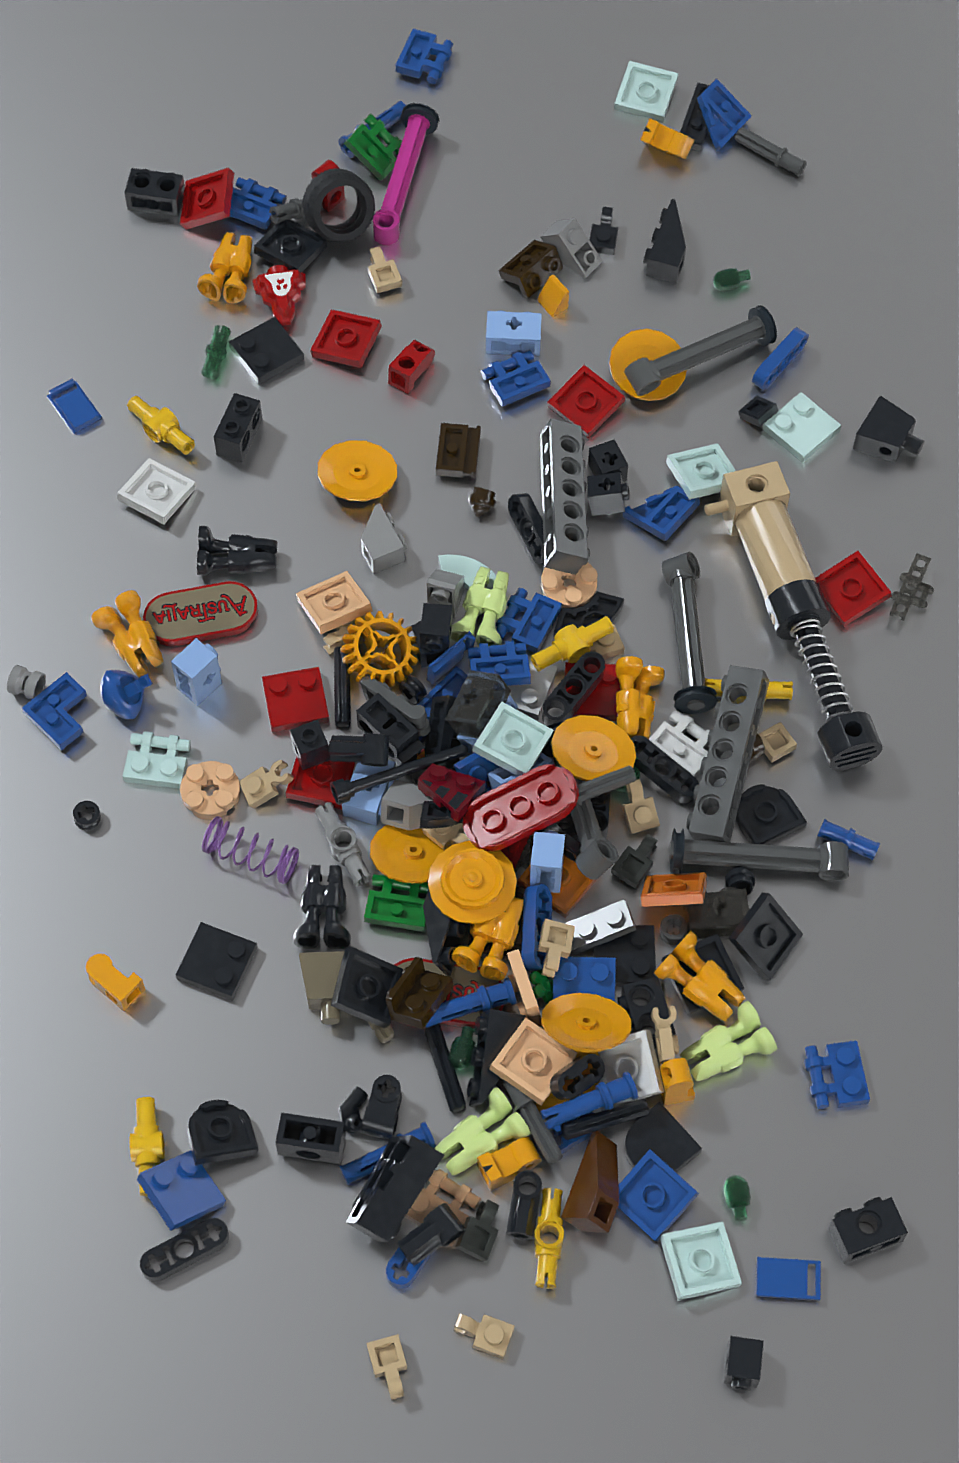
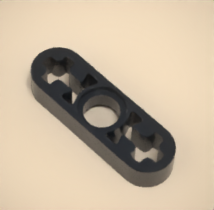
[508,493,544,564]
[631,735,699,803]
[140,1218,229,1282]

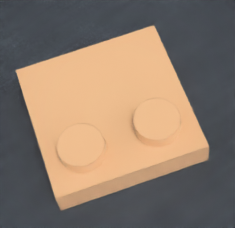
[296,571,373,635]
[507,949,542,1027]
[489,1018,578,1106]

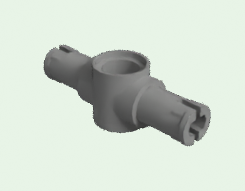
[315,802,373,887]

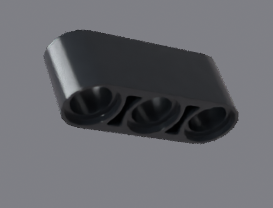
[542,651,605,726]

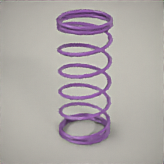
[202,816,299,884]

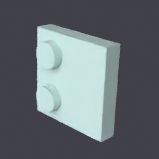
[614,61,678,122]
[762,392,841,463]
[666,443,736,500]
[472,701,554,776]
[660,1221,742,1300]

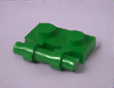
[343,113,402,181]
[364,874,429,932]

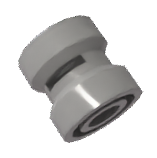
[7,665,46,700]

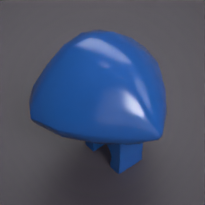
[100,670,153,720]

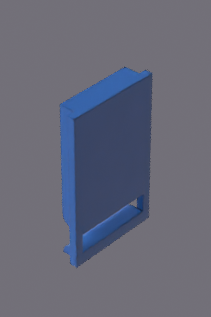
[47,379,102,434]
[426,631,475,684]
[756,1257,821,1300]

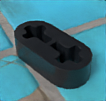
[550,1054,605,1100]

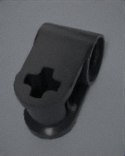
[361,1075,402,1140]

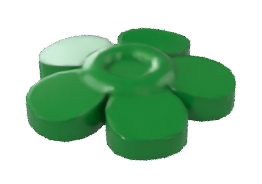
[529,970,553,1003]

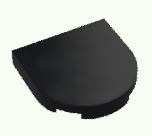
[736,784,807,845]
[187,1100,259,1165]
[625,1101,702,1172]

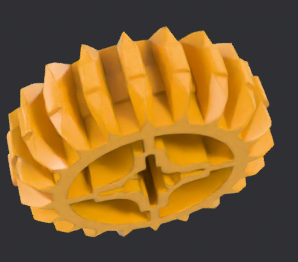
[340,610,419,688]

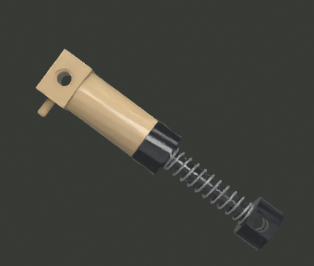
[704,461,882,771]

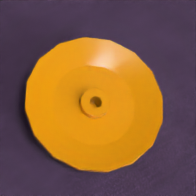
[609,329,687,401]
[317,440,397,501]
[551,715,636,782]
[370,825,444,883]
[428,841,517,924]
[541,993,631,1053]

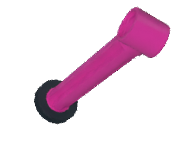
[373,103,440,246]

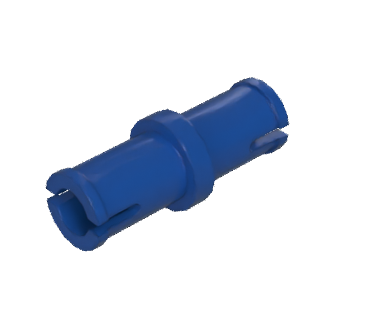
[817,819,880,861]

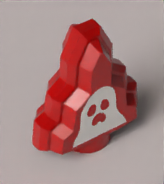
[252,265,306,326]

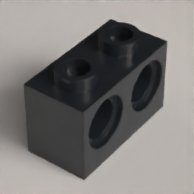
[124,168,185,217]
[213,393,262,463]
[356,693,419,763]
[617,977,676,1049]

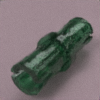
[201,325,231,379]

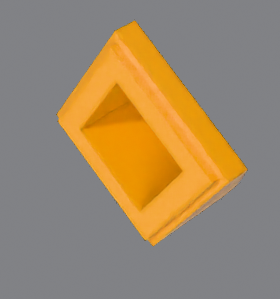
[538,275,569,317]

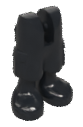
[197,526,278,576]
[293,865,351,949]

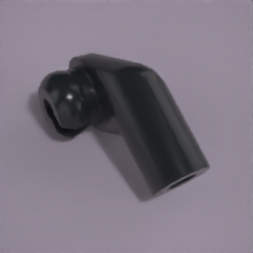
[339,1086,368,1133]

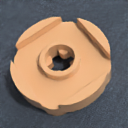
[541,562,597,608]
[180,761,241,820]

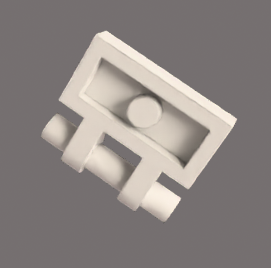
[649,710,710,777]

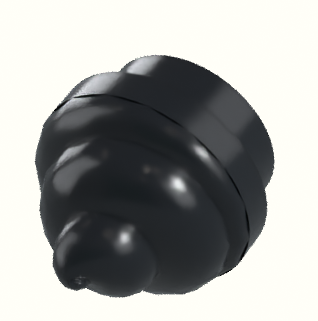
[725,867,755,897]

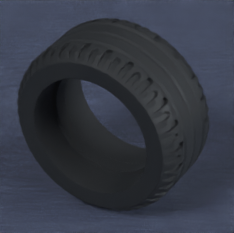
[302,169,375,243]

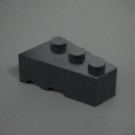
[346,1135,444,1242]

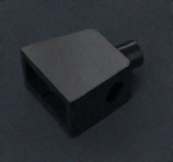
[853,396,925,462]

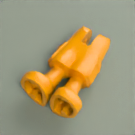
[197,232,253,304]
[91,590,164,677]
[616,656,665,739]
[452,897,524,980]
[653,931,746,1021]

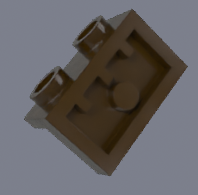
[498,240,563,298]
[386,957,454,1029]

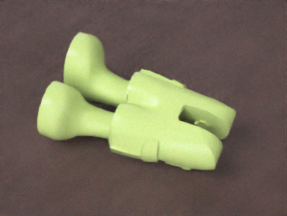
[450,566,509,646]
[680,1001,777,1081]
[434,1087,531,1176]

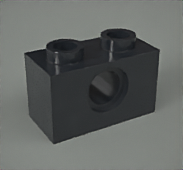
[275,1112,346,1164]
[828,1197,908,1264]

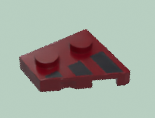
[418,763,486,822]

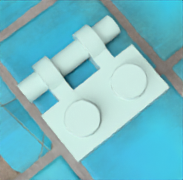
[122,731,191,789]

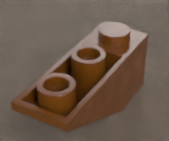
[561,1131,619,1233]

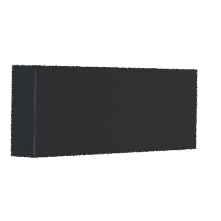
[680,82,709,151]

